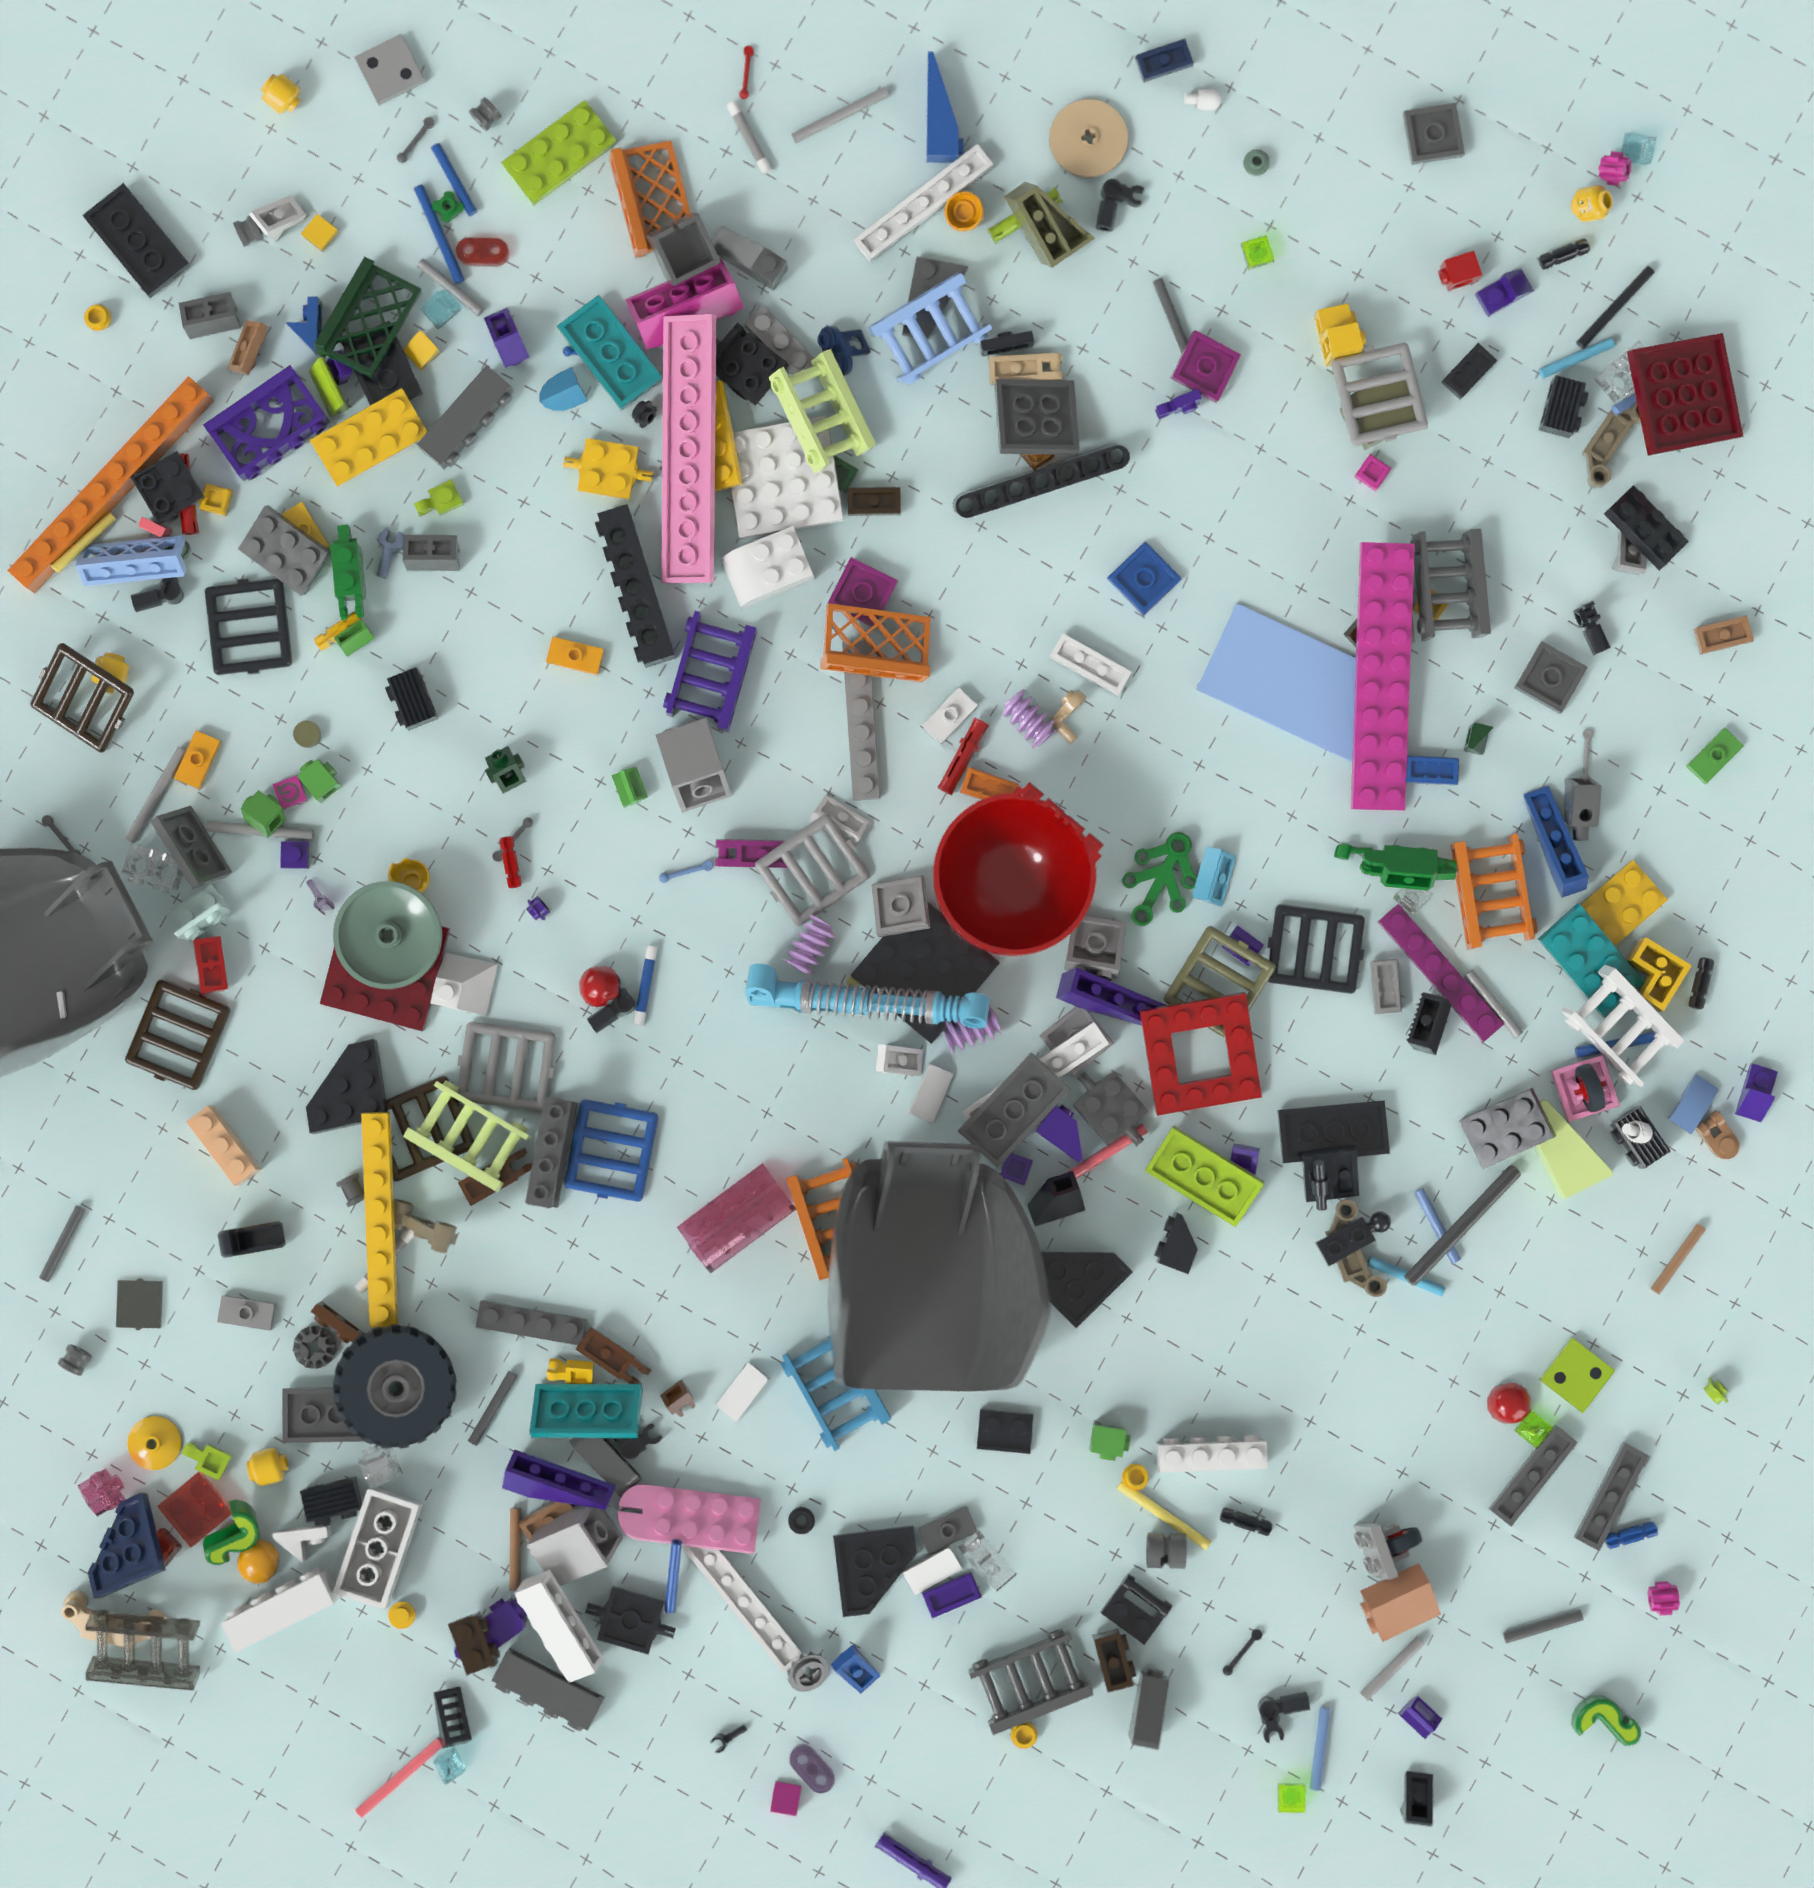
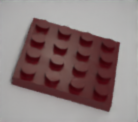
[1627,333,1744,456]
[320,926,451,1031]

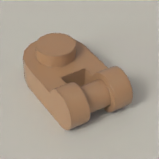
[1695,1110,1740,1159]

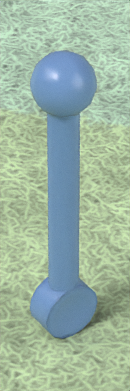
[659,860,713,883]

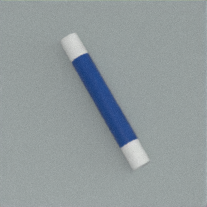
[633,945,658,1026]

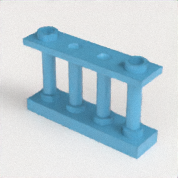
[780,1336,891,1452]

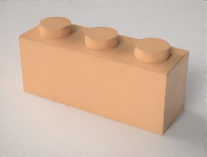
[186,1105,262,1186]

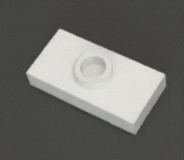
[922,687,978,744]

